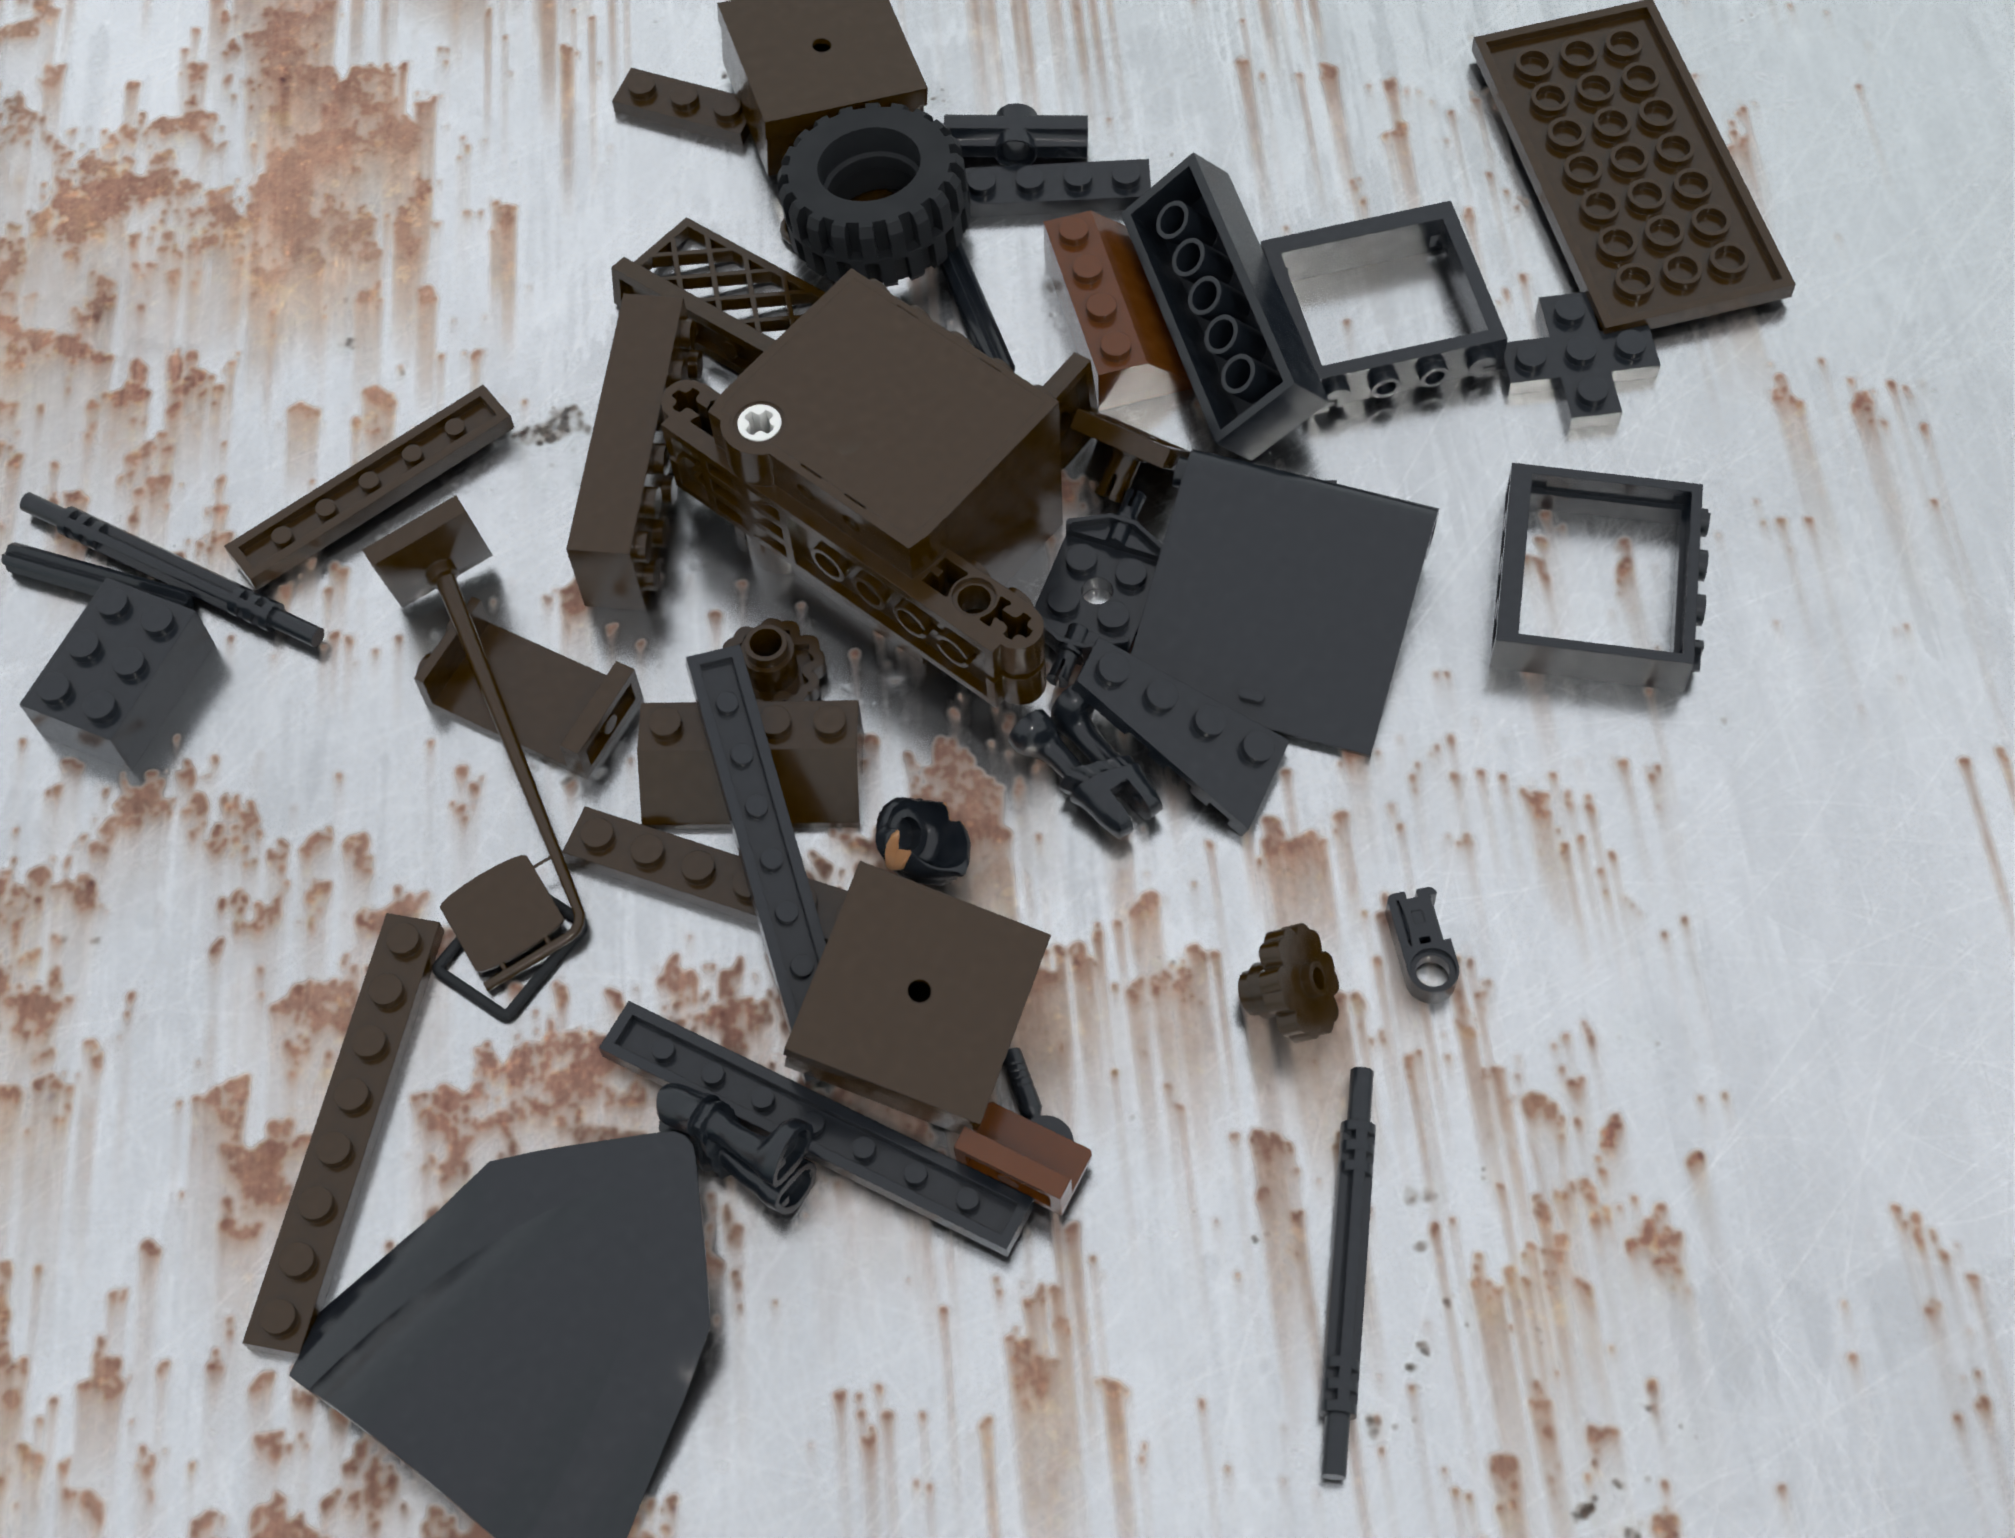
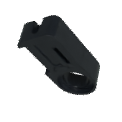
[1385,887,1459,1004]

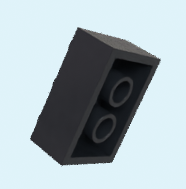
[19,577,215,771]

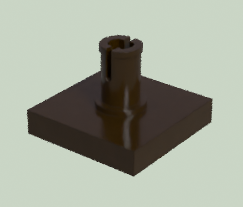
[1070,408,1191,504]

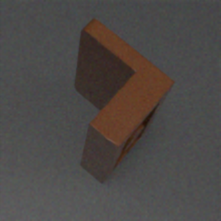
[954,1102,1092,1216]

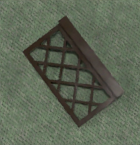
[611,217,826,374]

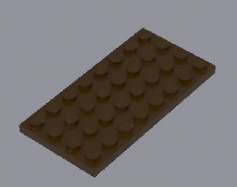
[1472,0,1796,334]

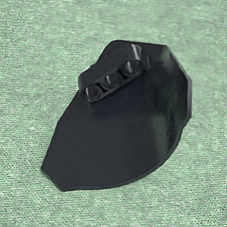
[289,1131,711,1538]

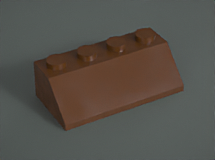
[1043,210,1193,411]

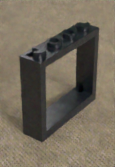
[1260,201,1508,409]
[1489,463,1711,691]

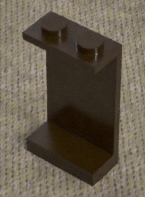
[414,596,643,779]

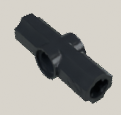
[944,103,1088,166]

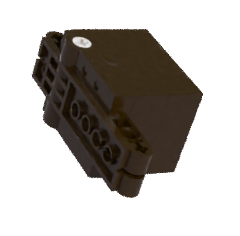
[661,268,1063,709]

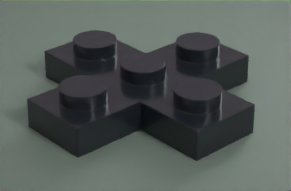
[1501,292,1661,430]

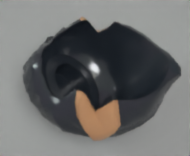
[875,797,971,886]

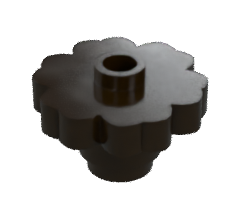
[723,618,827,701]
[1238,923,1339,1043]

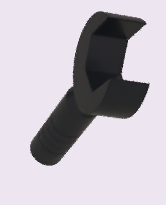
[1003,1047,1074,1141]

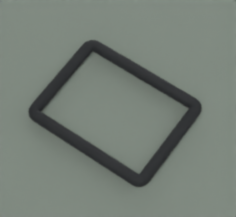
[432,894,588,1020]

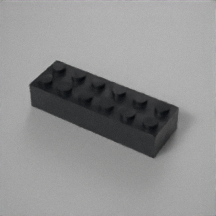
[1120,152,1330,461]

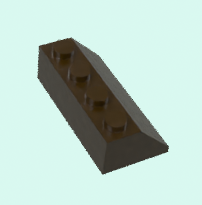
[637,700,864,830]

